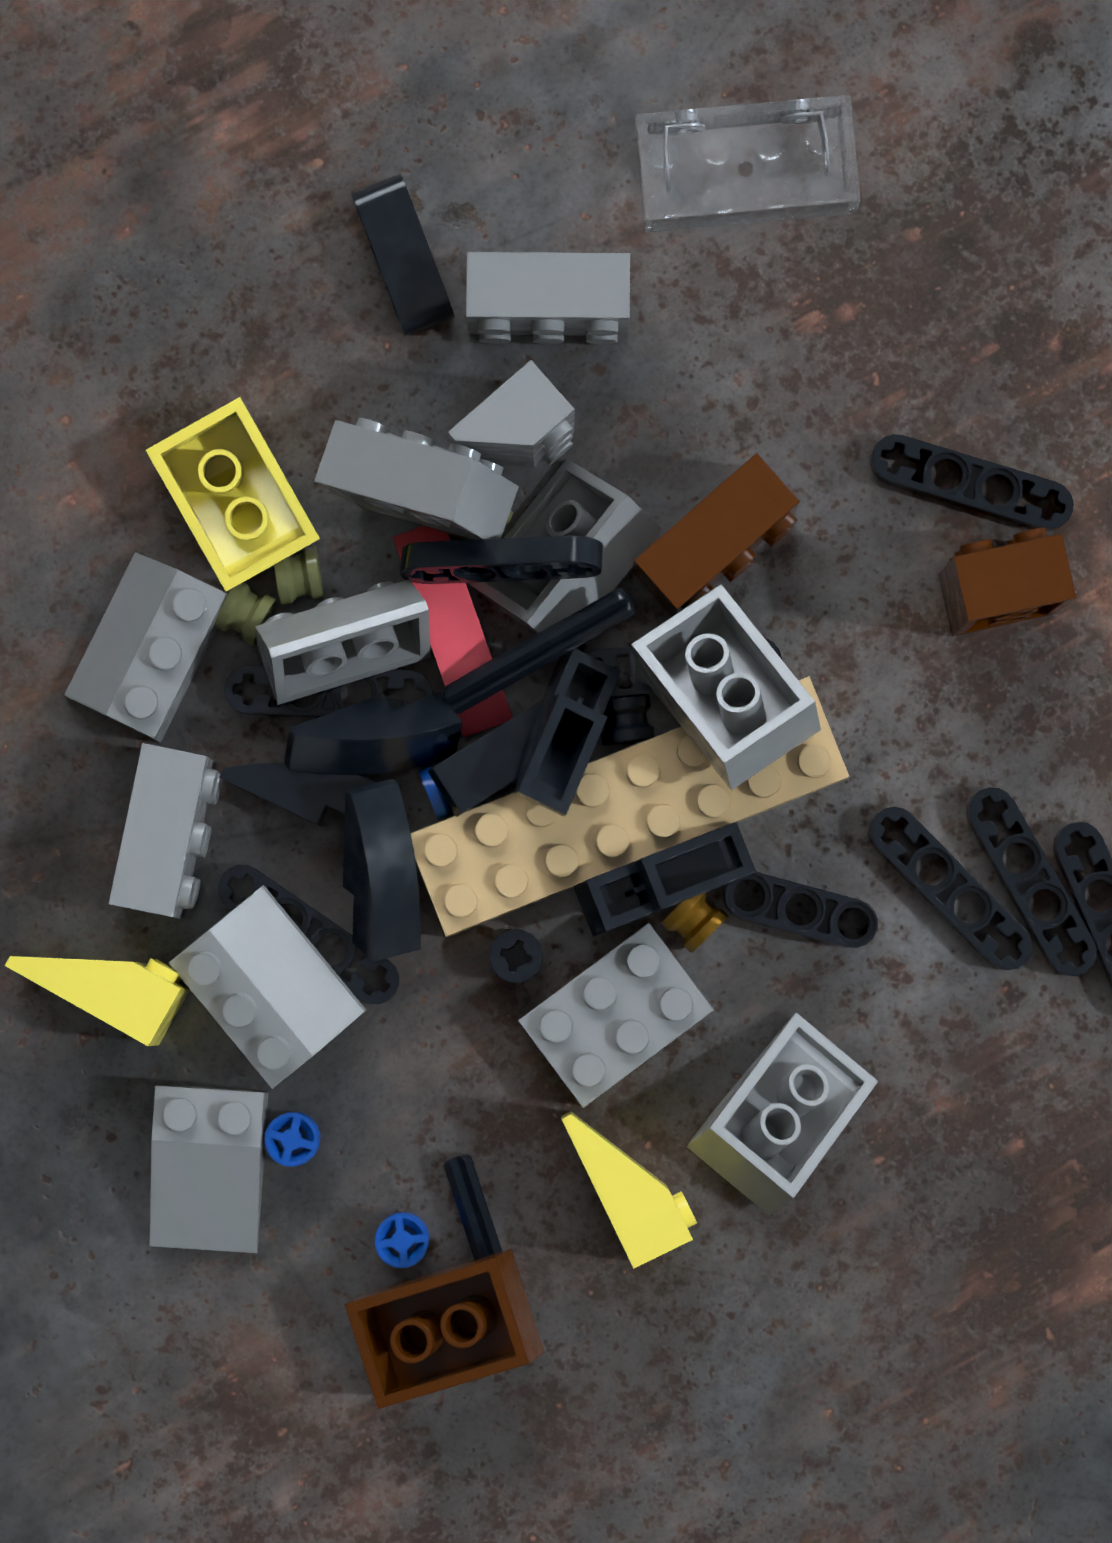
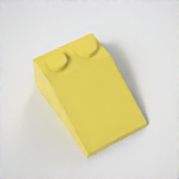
[146,397,320,592]
[5,956,190,1046]
[561,1111,697,1269]

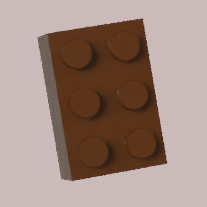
[632,453,800,617]
[938,528,1077,637]
[344,1249,545,1409]

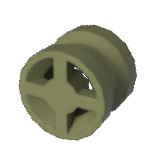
[274,546,324,605]
[215,582,277,646]

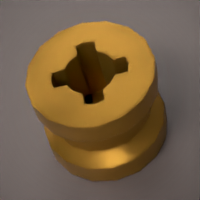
[661,893,729,953]

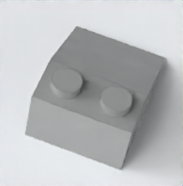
[687,1013,878,1216]
[149,1084,269,1253]

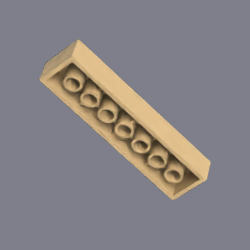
[410,676,850,937]

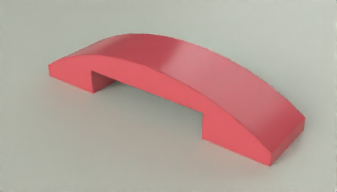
[392,526,513,738]

